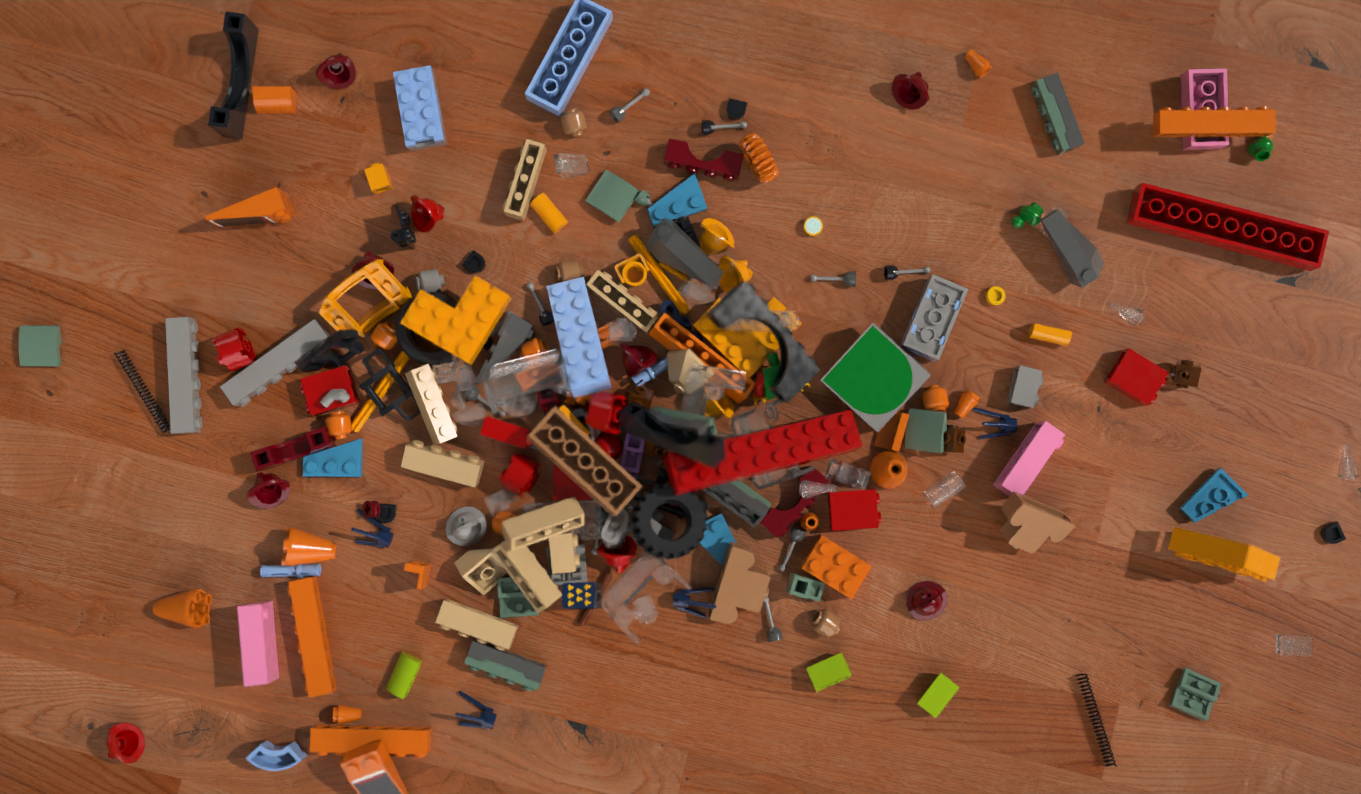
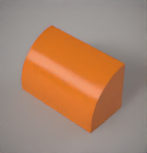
[253,86,296,114]

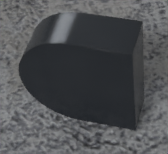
[727,98,748,120]
[462,250,486,273]
[376,503,397,523]
[1321,521,1346,544]

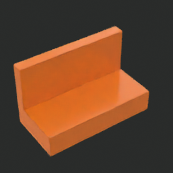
[874,412,909,452]
[404,561,432,590]

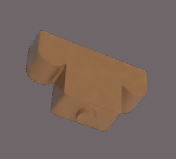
[999,491,1076,553]
[708,541,770,624]

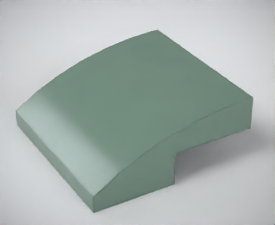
[585,170,640,223]
[18,325,62,366]
[905,408,947,453]
[497,578,540,619]
[1169,668,1221,721]

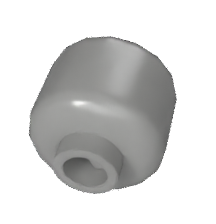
[415,269,445,293]

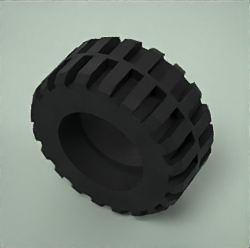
[631,483,708,560]

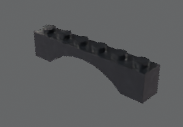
[619,402,726,468]

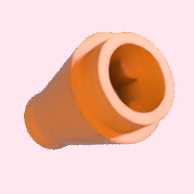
[964,49,992,78]
[954,389,980,419]
[800,512,819,531]
[333,705,362,725]

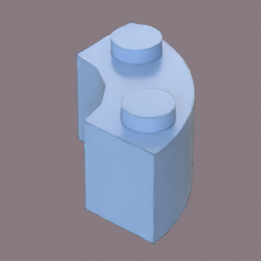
[246,740,308,771]

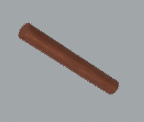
[578,572,613,626]

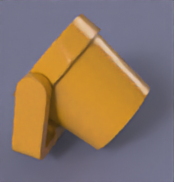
[614,254,650,287]

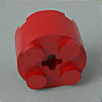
[212,327,256,372]
[585,391,628,434]
[499,453,543,498]

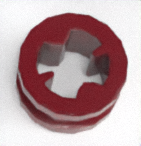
[362,501,380,518]

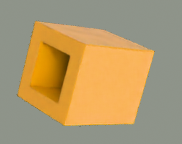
[364,163,393,195]

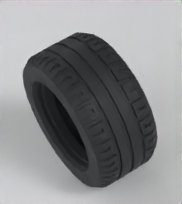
[395,292,459,367]

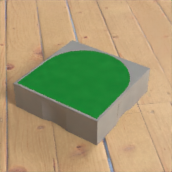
[820,322,931,432]

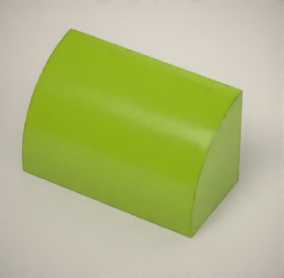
[386,651,423,699]
[806,652,852,692]
[917,673,960,718]

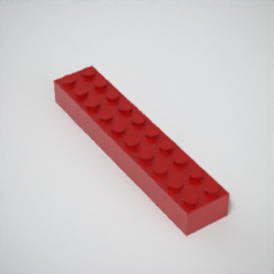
[1126,183,1329,271]
[664,410,863,496]

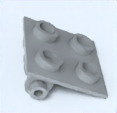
[546,544,588,585]

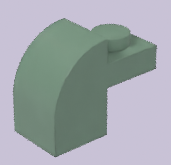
[785,573,825,602]

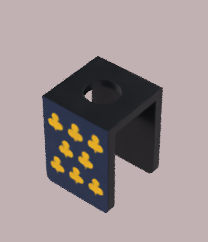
[562,582,602,609]

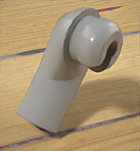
[320,389,350,408]

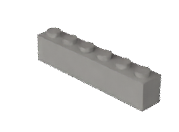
[165,317,203,434]
[220,319,329,407]

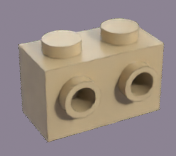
[549,530,580,574]

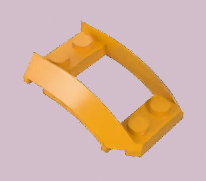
[319,260,412,338]

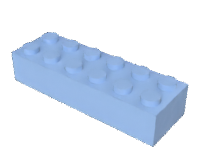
[525,0,613,117]
[546,277,612,398]

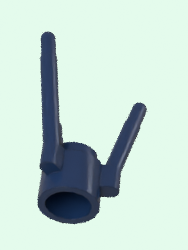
[972,407,1017,439]
[351,509,394,548]
[673,587,716,618]
[455,691,497,730]

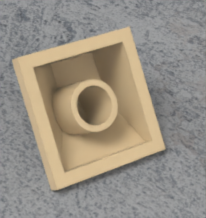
[667,349,714,394]
[454,549,509,596]

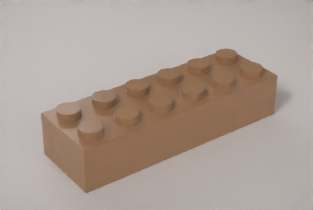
[526,407,642,517]

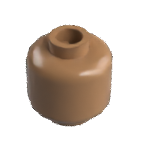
[560,108,587,137]
[555,260,584,282]
[811,609,840,638]

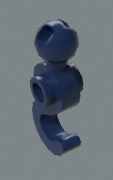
[657,300,703,341]

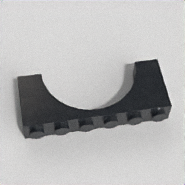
[208,11,259,139]
[706,281,820,402]

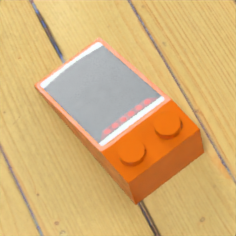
[204,187,296,227]
[340,739,408,794]

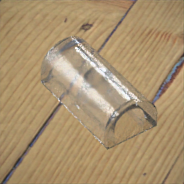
[923,471,966,509]

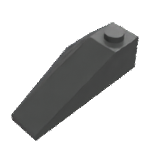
[1040,210,1104,288]
[646,218,724,286]
[475,312,535,385]

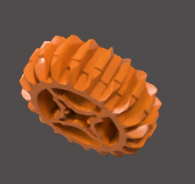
[739,133,778,183]

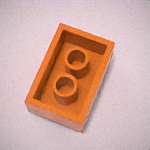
[800,535,872,599]

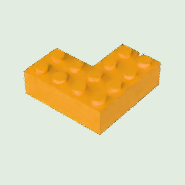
[401,275,512,365]
[693,297,802,378]
[1168,527,1280,582]

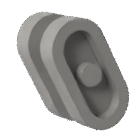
[601,508,631,551]

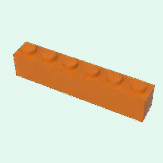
[1153,107,1276,137]
[648,313,755,404]
[287,576,337,698]
[310,725,432,757]

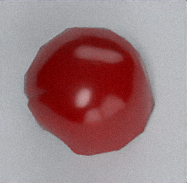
[594,432,622,461]

